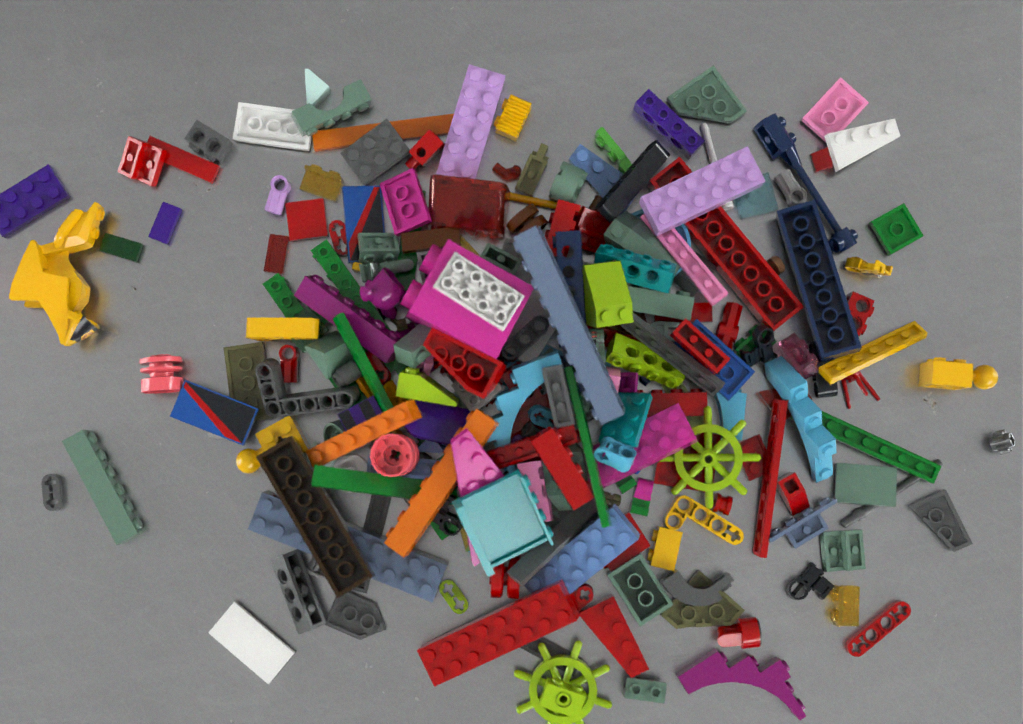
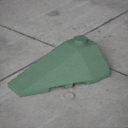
[603,211,680,276]

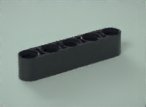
[595,140,670,223]

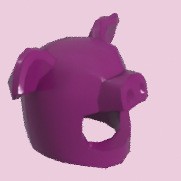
[359,267,406,320]

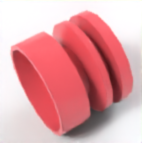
[139,354,184,394]
[370,434,420,477]

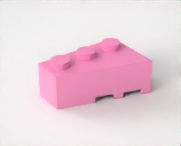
[517,461,554,522]

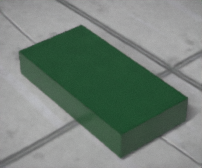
[99,233,143,263]

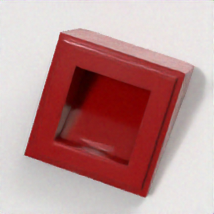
[810,147,834,172]

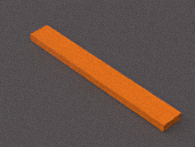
[312,114,454,152]

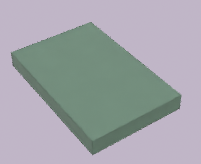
[834,463,897,508]

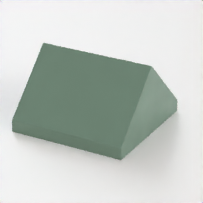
[305,330,355,380]

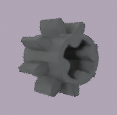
[990,429,1015,455]

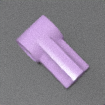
[264,175,291,215]

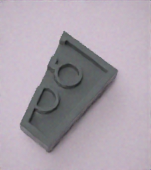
[908,489,973,552]

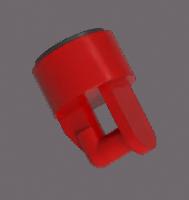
[717,617,762,649]

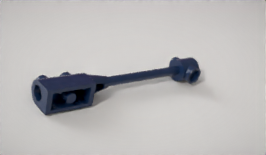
[753,113,858,253]

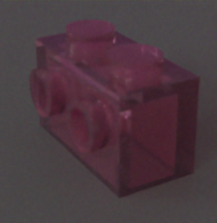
[778,332,819,380]

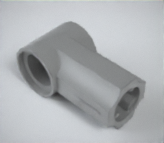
[774,169,807,207]

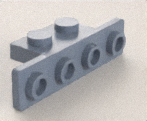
[769,497,838,549]

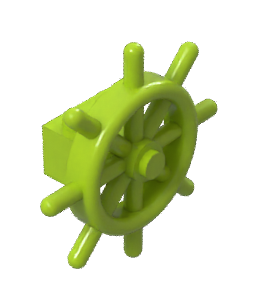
[514,640,612,724]

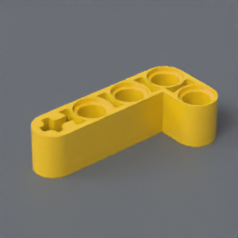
[246,318,319,341]
[663,495,744,545]

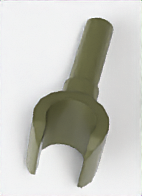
[390,318,408,332]

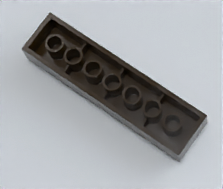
[256,436,376,598]

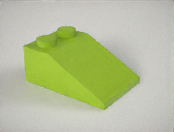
[582,261,633,328]
[396,367,460,407]

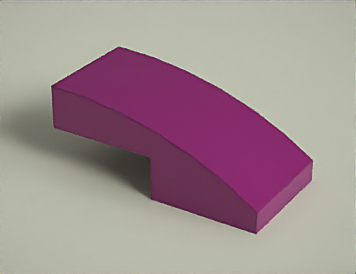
[618,372,638,393]

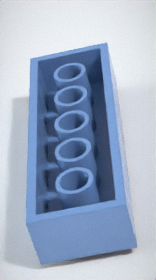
[524,503,640,594]

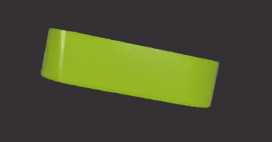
[439,579,469,614]

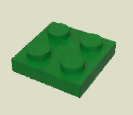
[869,203,924,256]

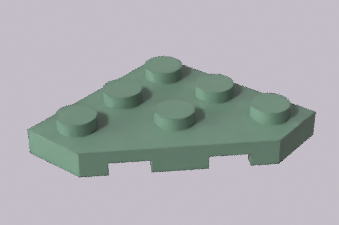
[666,65,747,124]

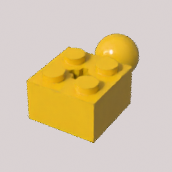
[918,357,998,390]
[236,415,310,474]

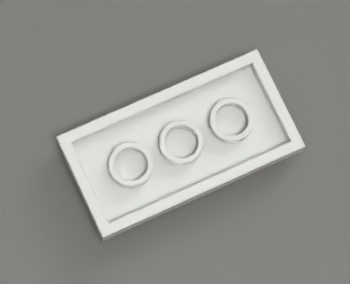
[233,102,312,151]

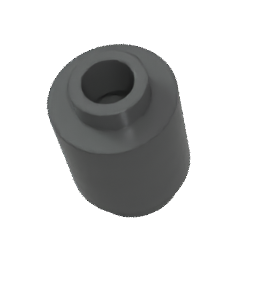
[332,360,362,388]

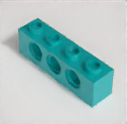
[594,244,677,293]

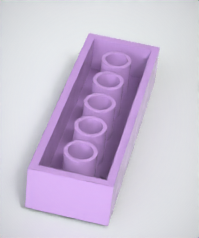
[436,64,506,189]
[639,146,765,237]

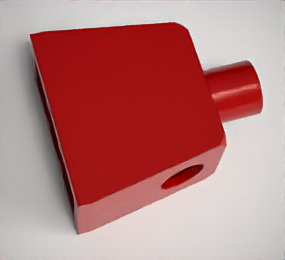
[405,129,445,169]

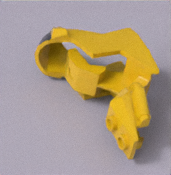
[9,202,105,347]

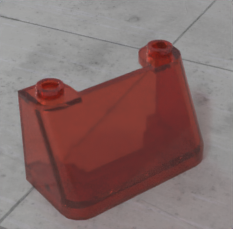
[427,175,511,239]

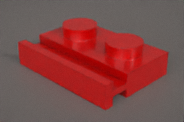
[739,434,767,481]

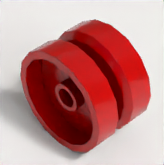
[489,555,521,599]

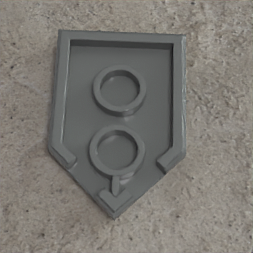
[324,591,386,640]

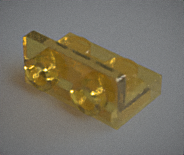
[299,164,344,202]
[830,585,860,627]

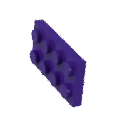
[0,164,70,238]

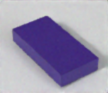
[148,202,182,245]

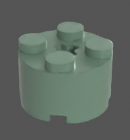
[548,161,588,203]

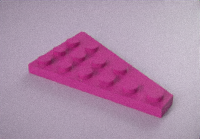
[450,428,504,566]

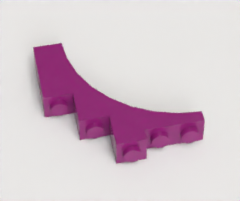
[675,648,806,720]

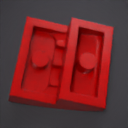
[118,136,167,187]
[574,206,613,253]

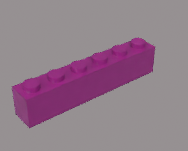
[294,274,401,363]

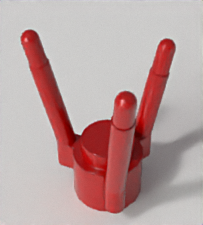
[841,371,880,409]

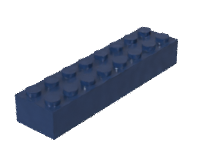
[776,200,862,362]

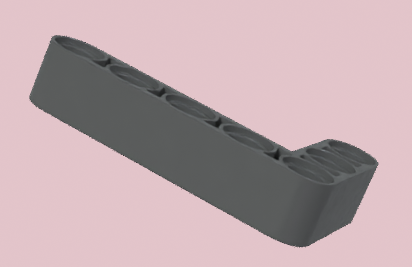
[255,358,360,418]

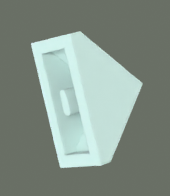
[305,69,331,108]

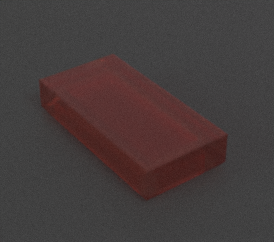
[264,234,290,275]

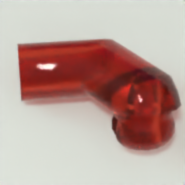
[492,163,521,180]

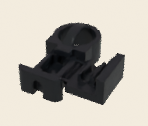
[739,324,778,367]
[433,494,463,536]
[787,562,835,600]

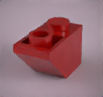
[776,472,810,516]

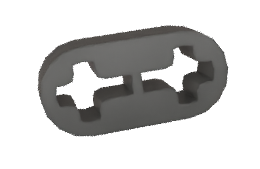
[41,474,64,511]

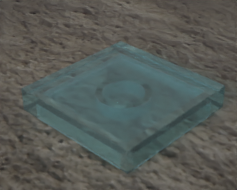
[735,172,778,219]

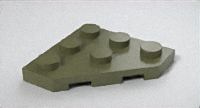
[660,570,745,629]

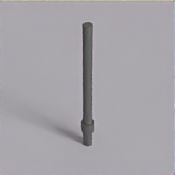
[841,459,943,528]

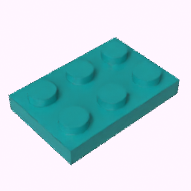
[598,392,653,447]

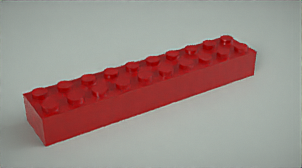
[647,156,804,331]

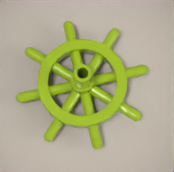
[660,406,761,509]

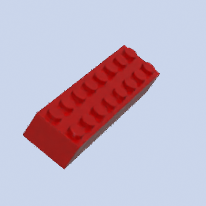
[417,579,580,687]

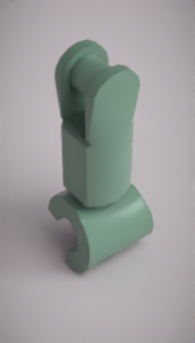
[359,259,414,283]

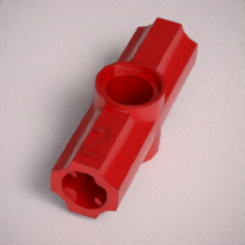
[715,302,743,350]

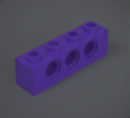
[633,89,705,160]

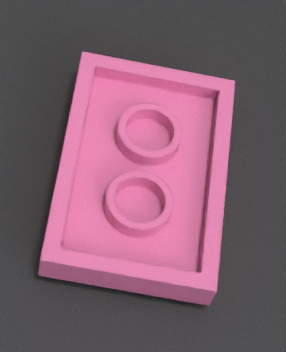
[801,77,869,142]

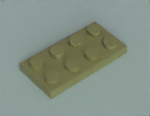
[223,342,273,422]

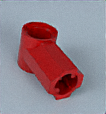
[279,344,300,383]

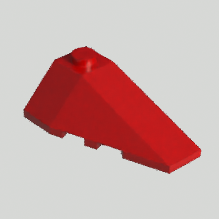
[423,327,506,400]

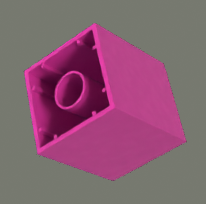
[400,239,534,359]

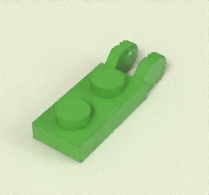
[595,127,632,174]

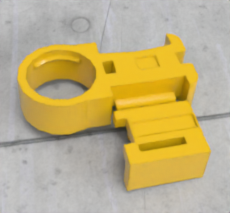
[844,257,893,276]

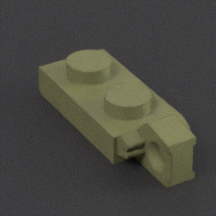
[515,143,549,197]

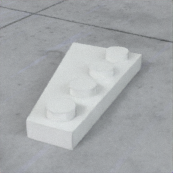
[824,118,900,172]

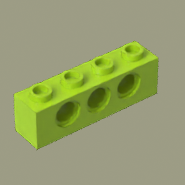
[606,333,685,389]

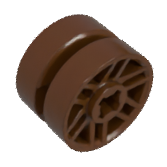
[506,203,549,235]

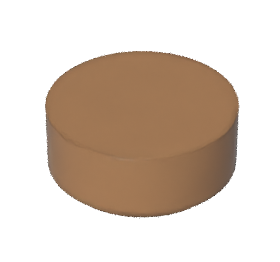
[767,256,785,275]

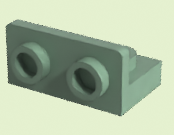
[357,233,400,264]
[622,677,667,704]

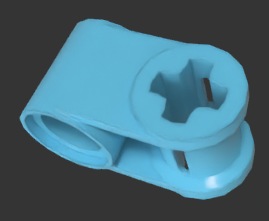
[594,437,636,472]

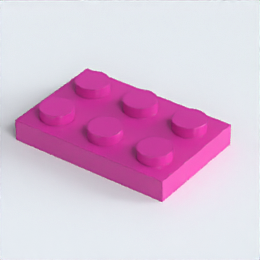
[379,168,432,237]

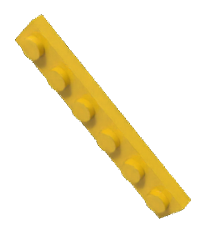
[818,321,928,385]

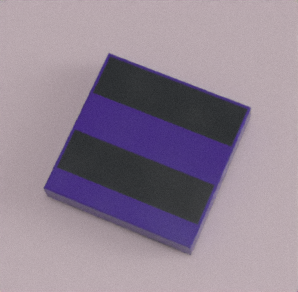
[337,396,382,450]

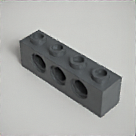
[270,549,326,634]

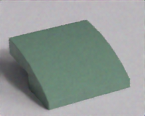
[820,529,866,572]

